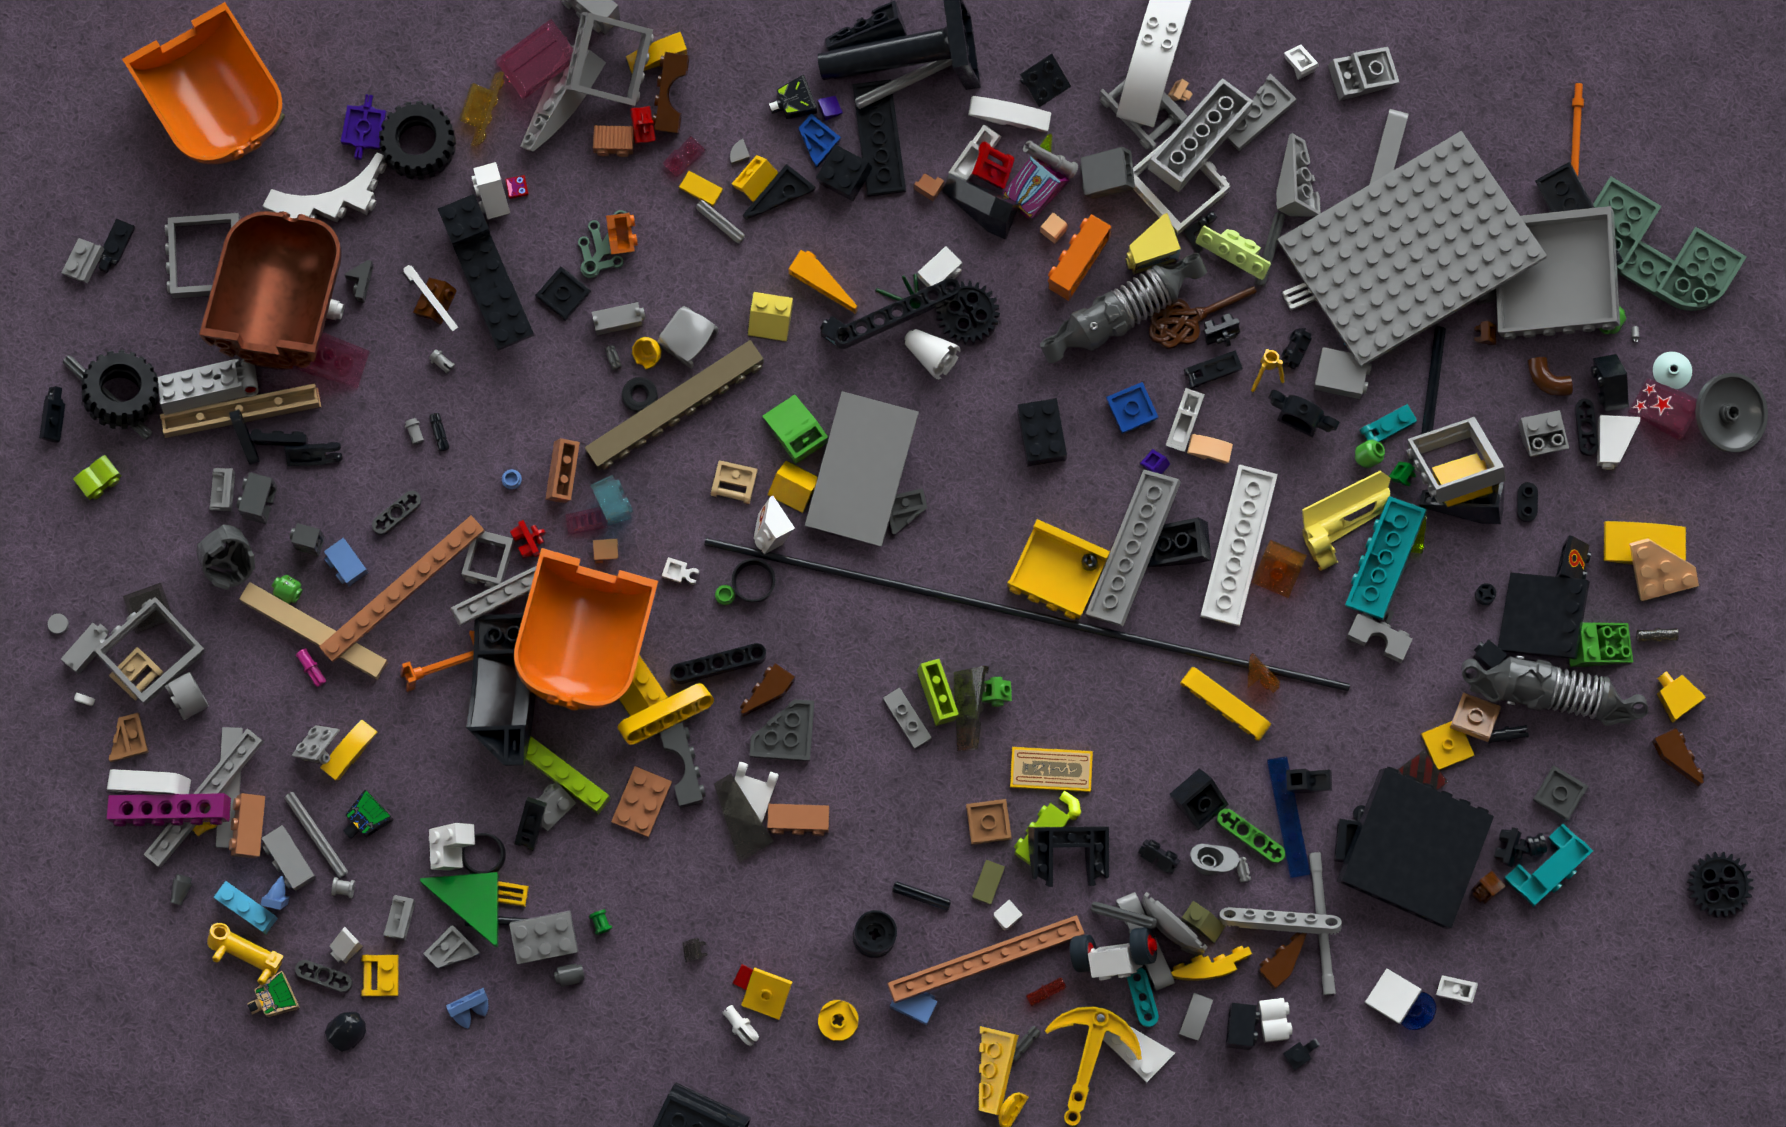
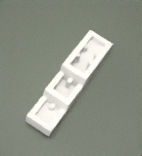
[968,96,1051,132]

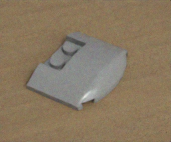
[1141,892,1208,955]

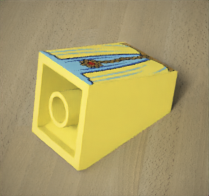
[1125,213,1181,274]

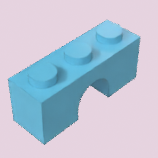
[214,881,278,935]

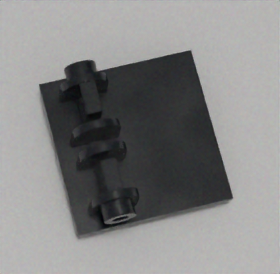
[1020,53,1071,107]

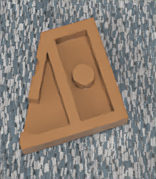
[109,713,149,762]

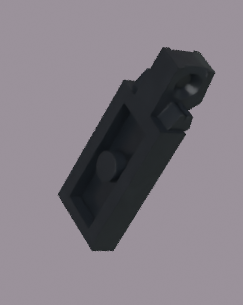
[98,218,135,273]
[39,386,65,443]

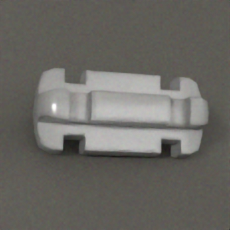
[1237,857,1251,882]

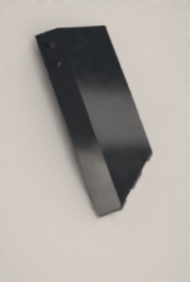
[466,614,536,766]

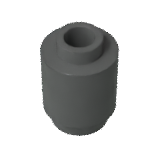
[554,963,585,987]

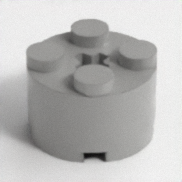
[165,672,209,720]

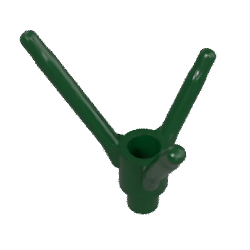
[875,274,920,316]

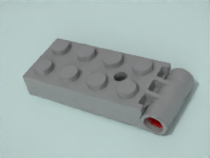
[158,359,259,415]

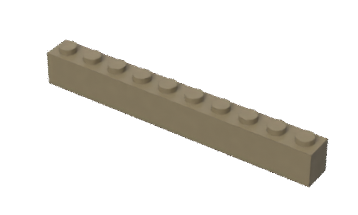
[585,340,764,470]

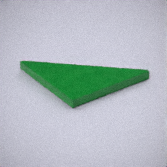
[420,872,499,947]

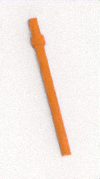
[1571,83,1584,176]

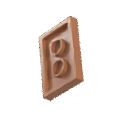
[611,766,672,838]

